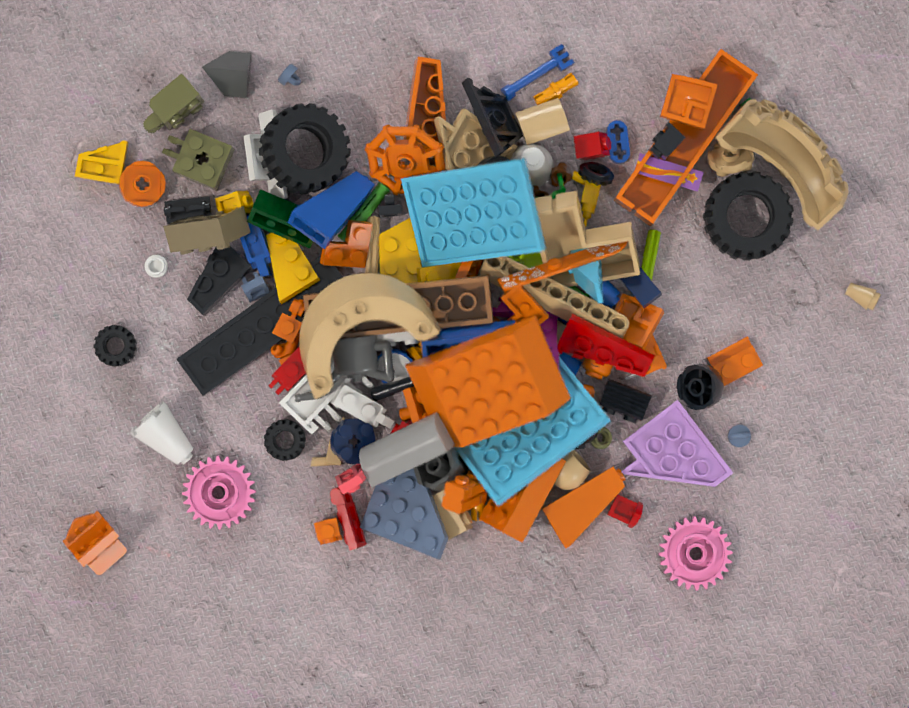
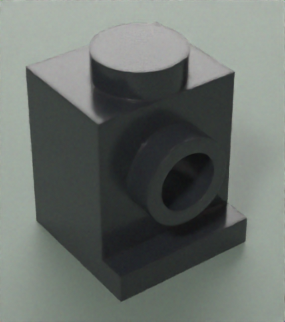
[649,122,686,161]

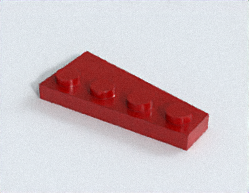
[557,314,656,377]

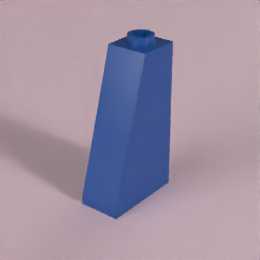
[287,171,375,249]

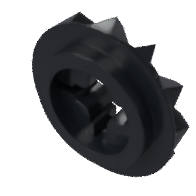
[578,162,614,186]

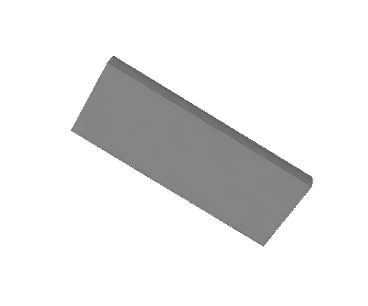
[359,412,455,487]

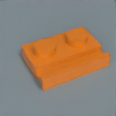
[707,336,763,386]

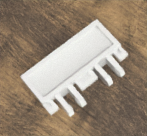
[279,355,374,434]

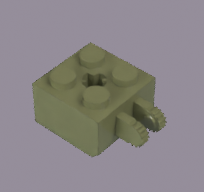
[143,73,204,134]
[162,129,234,191]

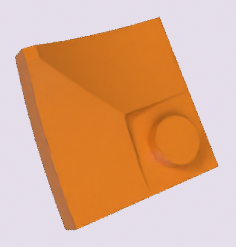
[660,74,718,130]
[614,293,664,349]

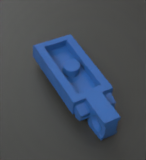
[240,216,272,278]

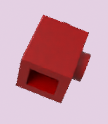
[574,131,611,161]

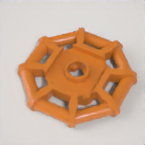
[365,124,445,196]

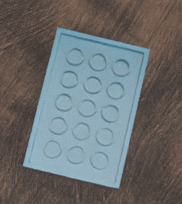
[401,158,546,267]
[454,357,610,506]

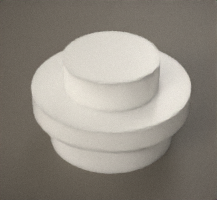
[145,255,168,278]

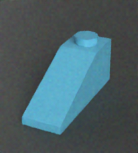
[568,248,603,304]

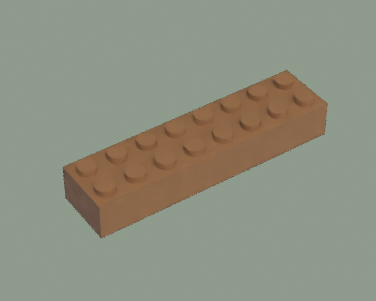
[303,275,494,339]

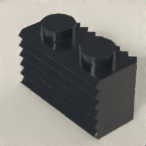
[598,379,652,424]

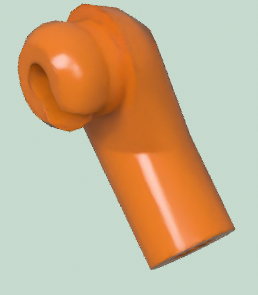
[270,334,300,359]

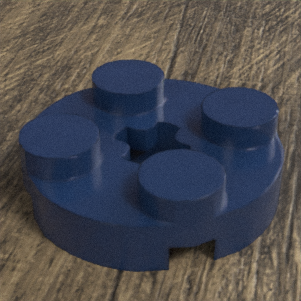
[330,418,376,464]

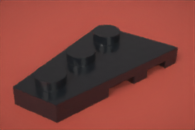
[187,246,253,317]

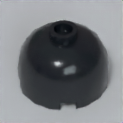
[676,364,724,410]

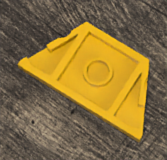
[379,218,422,283]

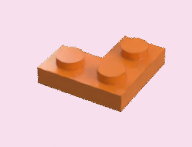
[320,220,373,268]
[501,286,549,325]

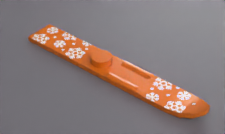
[497,241,628,292]

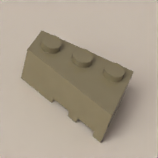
[163,206,251,255]

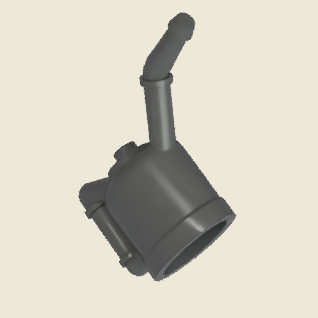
[295,335,395,402]

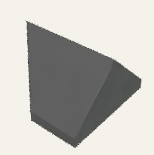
[202,51,252,99]

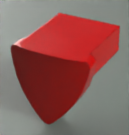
[607,495,643,528]

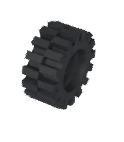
[93,325,137,367]
[264,419,306,461]

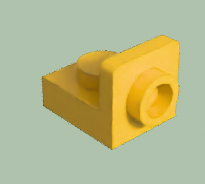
[215,191,254,214]

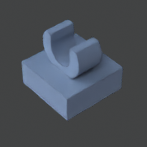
[241,272,270,303]

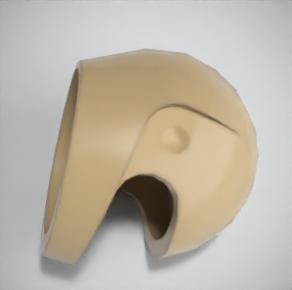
[554,449,590,490]

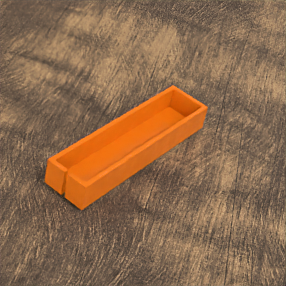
[614,49,758,227]

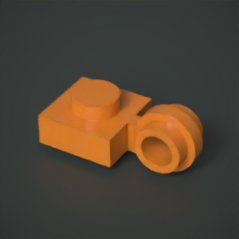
[272,299,305,344]

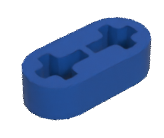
[606,120,630,164]

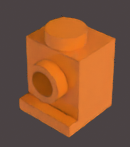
[314,517,343,545]

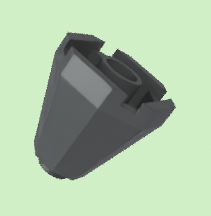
[413,447,469,491]

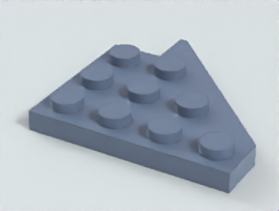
[360,468,449,560]

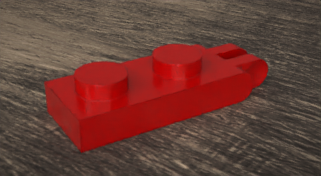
[268,346,306,395]

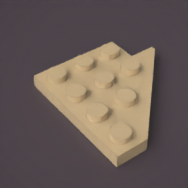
[434,108,518,170]

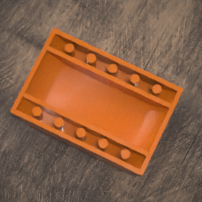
[405,316,571,447]

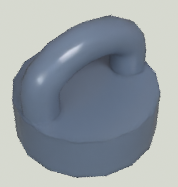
[278,64,301,86]
[727,425,751,447]

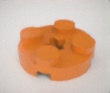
[119,161,166,207]

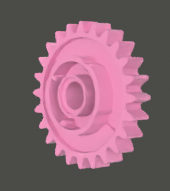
[182,456,257,529]
[658,516,733,591]

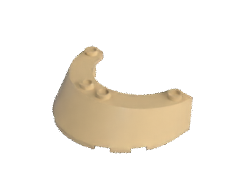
[715,99,848,230]
[299,273,441,400]

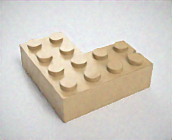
[534,191,640,287]

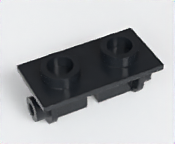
[164,196,212,224]

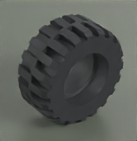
[259,103,351,194]
[703,171,794,261]

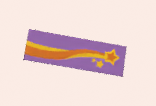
[635,153,704,192]

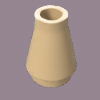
[845,282,881,311]

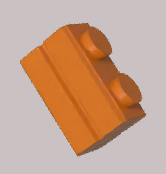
[442,470,487,514]

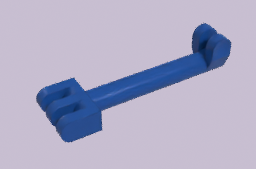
[500,44,575,101]

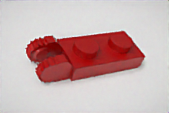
[329,487,367,551]

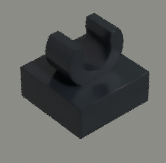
[378,194,402,218]

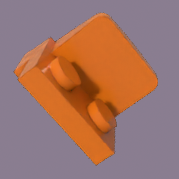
[63,510,127,575]

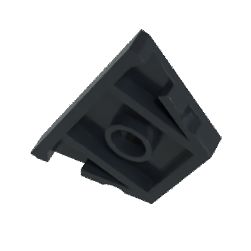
[462,78,523,158]

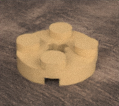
[708,143,754,177]

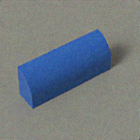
[421,320,516,358]

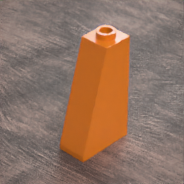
[541,466,626,548]

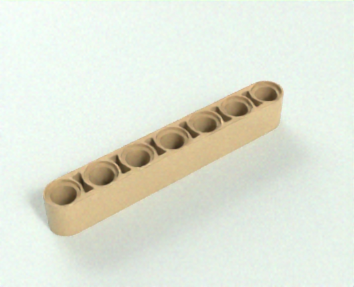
[480,256,629,339]

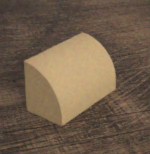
[515,98,570,145]

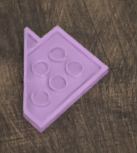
[621,400,733,487]

